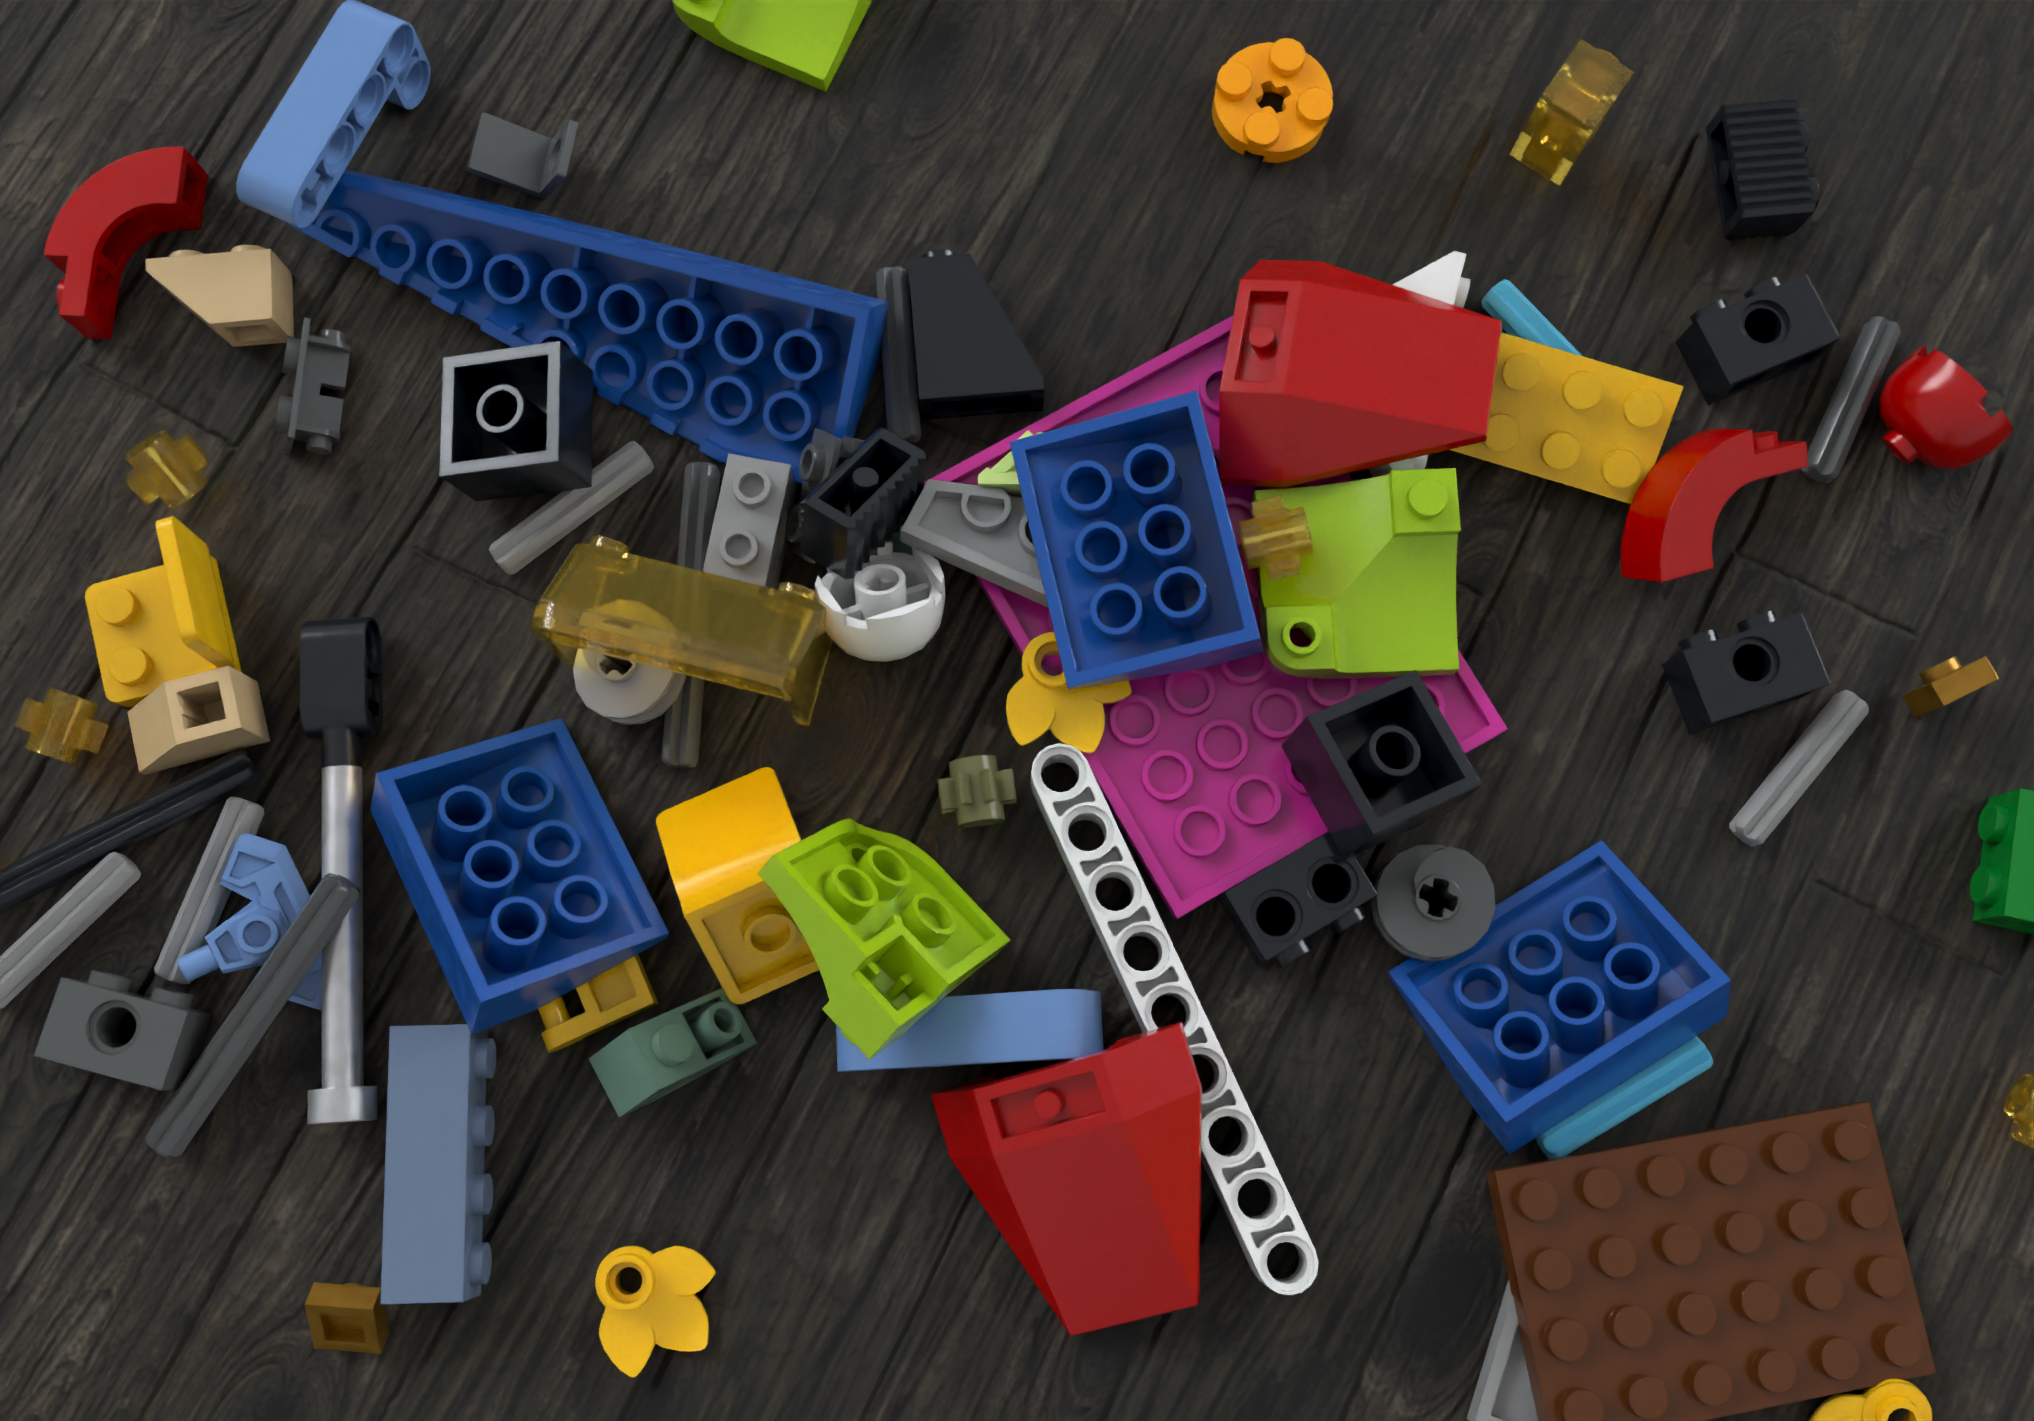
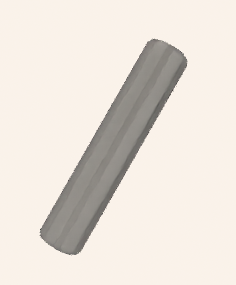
[489,441,654,575]
[1729,690,1869,847]
[154,797,265,984]
[0,852,141,1009]

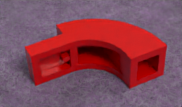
[43,147,208,340]
[1621,429,1809,582]

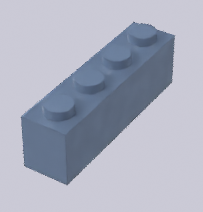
[380,1024,496,1304]

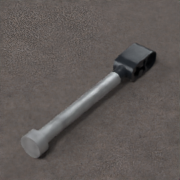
[300,617,383,1124]

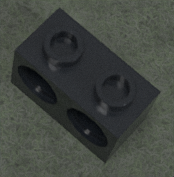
[1218,831,1378,968]

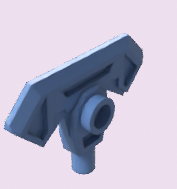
[177,833,322,1011]

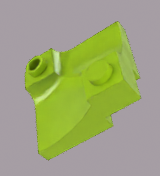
[672,0,872,92]
[1252,468,1461,679]
[758,818,1010,1060]

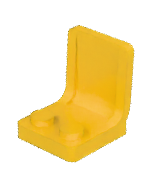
[85,516,242,707]
[656,767,819,1004]

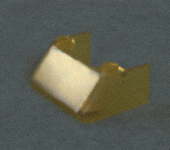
[530,536,832,726]

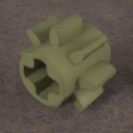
[937,755,1017,828]

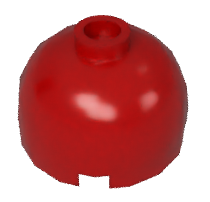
[1880,346,2013,470]

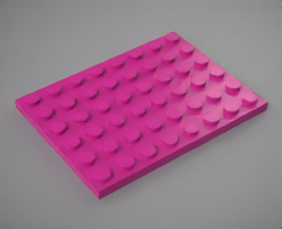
[924,316,1508,920]

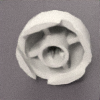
[815,542,946,662]

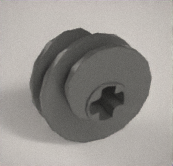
[1370,845,1496,962]

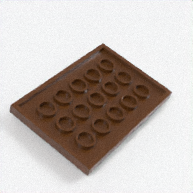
[1486,1102,1936,1421]

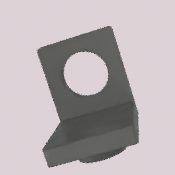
[466,112,578,200]

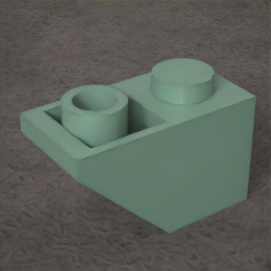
[589,988,757,1118]

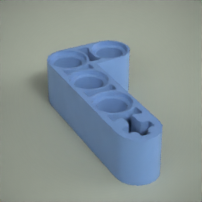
[236,0,431,228]
[836,989,1104,1072]

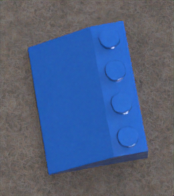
[1009,390,1264,690]
[370,718,669,1034]
[1388,840,1731,1155]

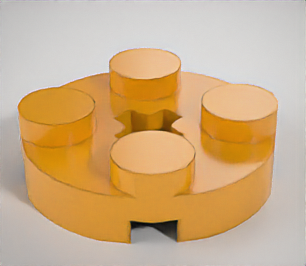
[1212,38,1333,163]

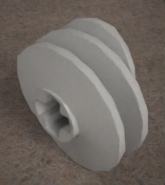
[573,604,687,725]

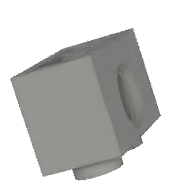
[702,454,799,605]

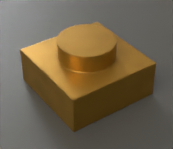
[1902,656,1999,718]
[304,1282,390,1354]

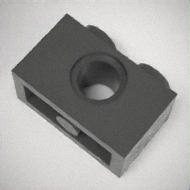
[34,970,214,1091]

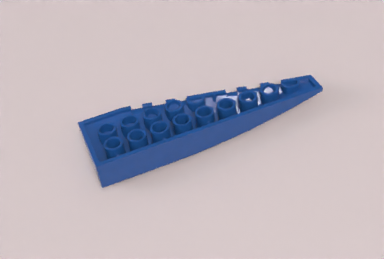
[282,169,890,483]

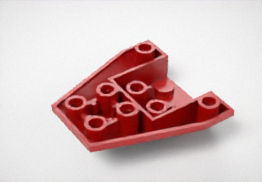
[1219,260,1502,488]
[931,1022,1202,1336]

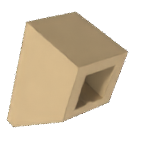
[146,245,294,347]
[127,665,270,775]

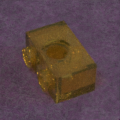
[1510,39,1634,186]

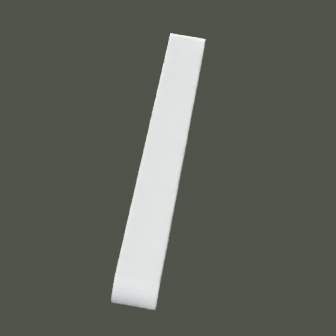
[1030,743,1319,1295]

